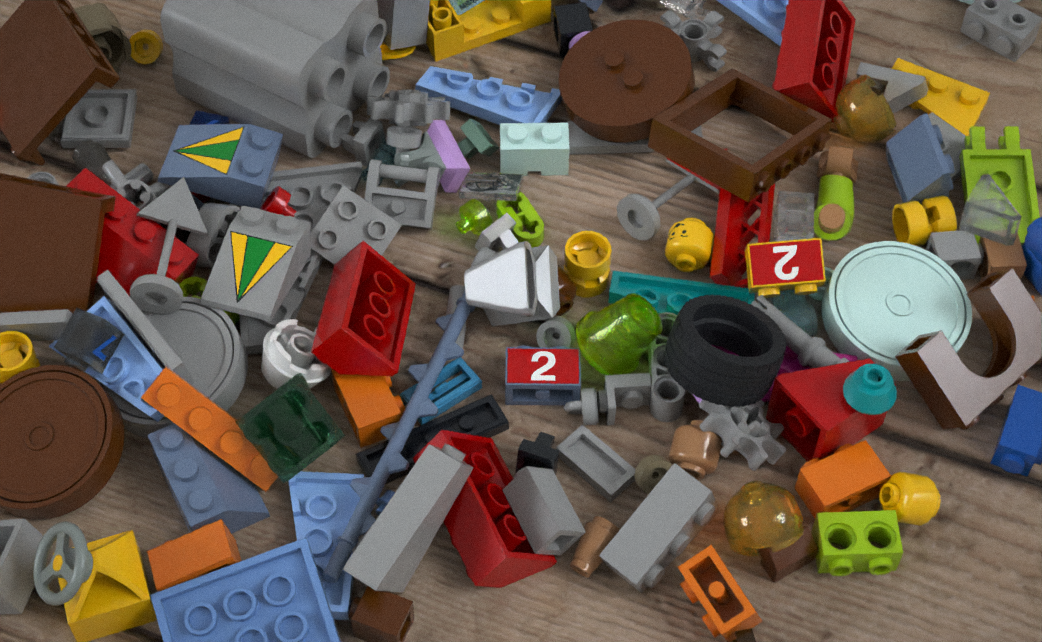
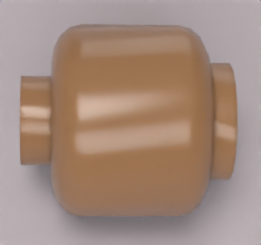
[668,420,722,480]

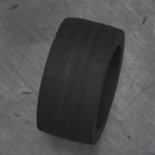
[664,295,786,407]

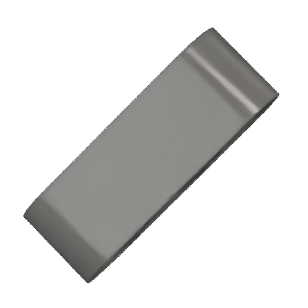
[648,312,686,422]

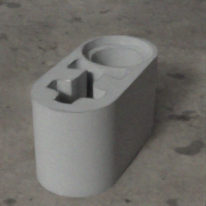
[186,203,240,269]

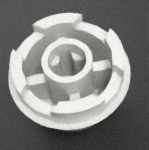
[261,319,332,394]

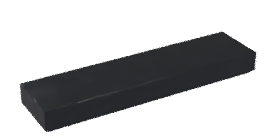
[356,394,509,484]

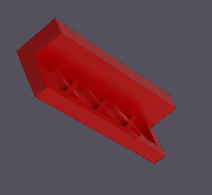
[709,184,775,288]

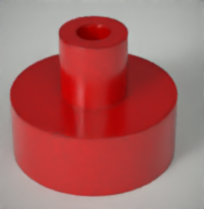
[260,186,296,217]

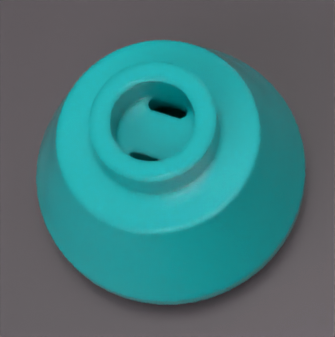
[843,364,897,415]

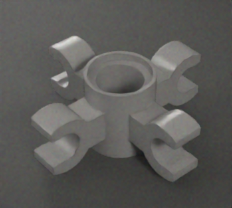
[660,10,727,72]

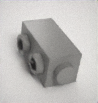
[503,466,586,556]

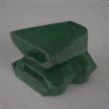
[236,373,345,483]

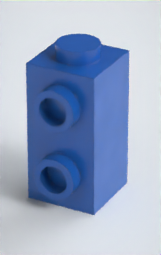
[990,385,1042,476]

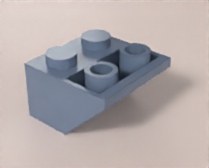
[886,113,955,204]

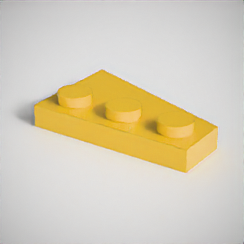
[892,58,990,136]

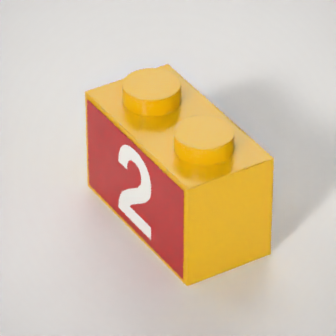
[745,238,826,298]

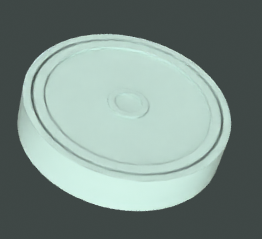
[821,241,972,381]

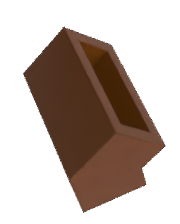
[757,525,818,583]

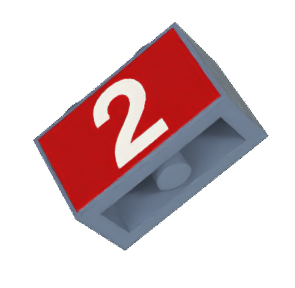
[505,345,581,405]

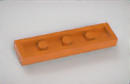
[141,366,290,492]

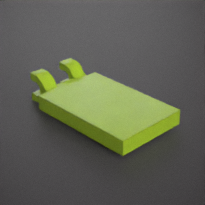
[959,126,1040,246]

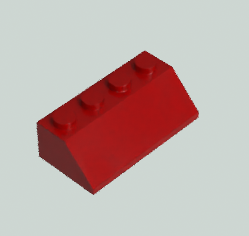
[772,0,856,123]
[66,168,199,296]
[311,241,416,376]
[412,430,557,588]

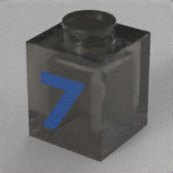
[54,308,124,374]

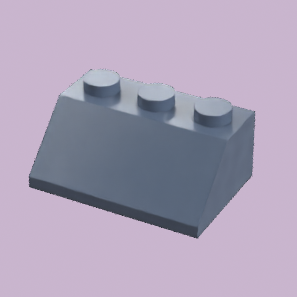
[147,423,270,534]

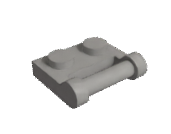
[364,159,440,230]

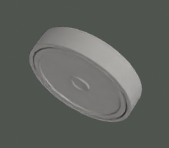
[94,297,248,438]

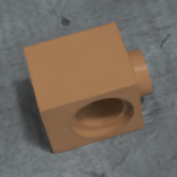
[978,231,1027,280]

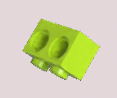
[811,510,903,576]

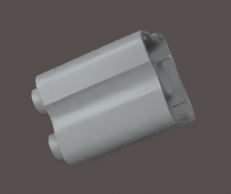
[160,0,390,158]

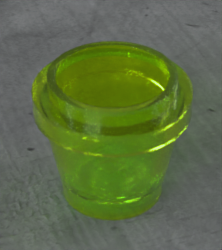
[576,293,663,375]

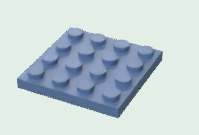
[150,537,341,642]

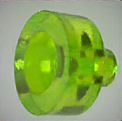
[455,199,493,236]

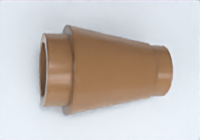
[569,516,620,578]

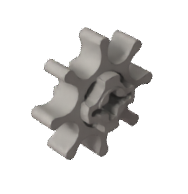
[367,89,450,127]
[699,400,786,471]

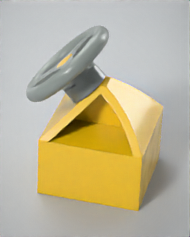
[33,521,157,642]

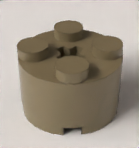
[74,3,131,82]

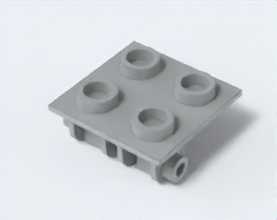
[311,185,402,265]

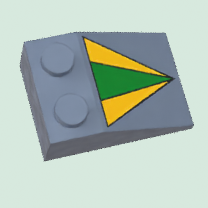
[158,124,283,209]

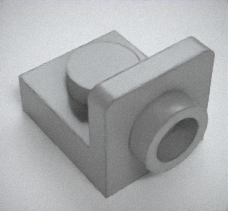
[597,373,652,425]

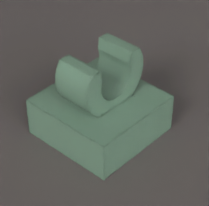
[458,119,500,159]

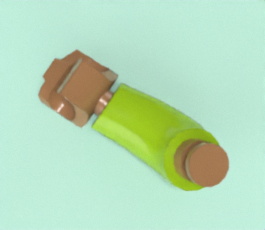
[811,146,859,242]

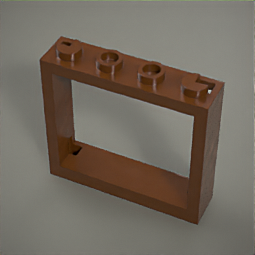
[648,68,832,202]

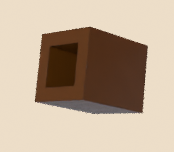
[348,586,415,642]

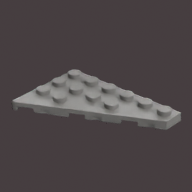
[230,161,363,355]

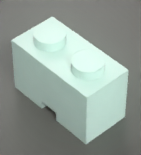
[500,123,570,176]

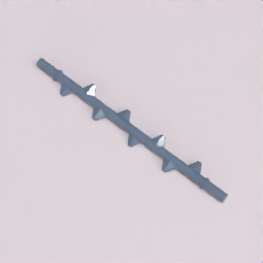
[322,291,475,583]

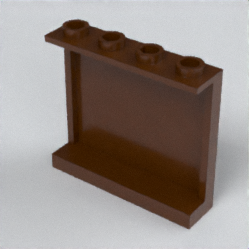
[0,0,120,166]
[0,173,116,318]

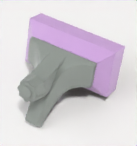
[394,120,470,193]

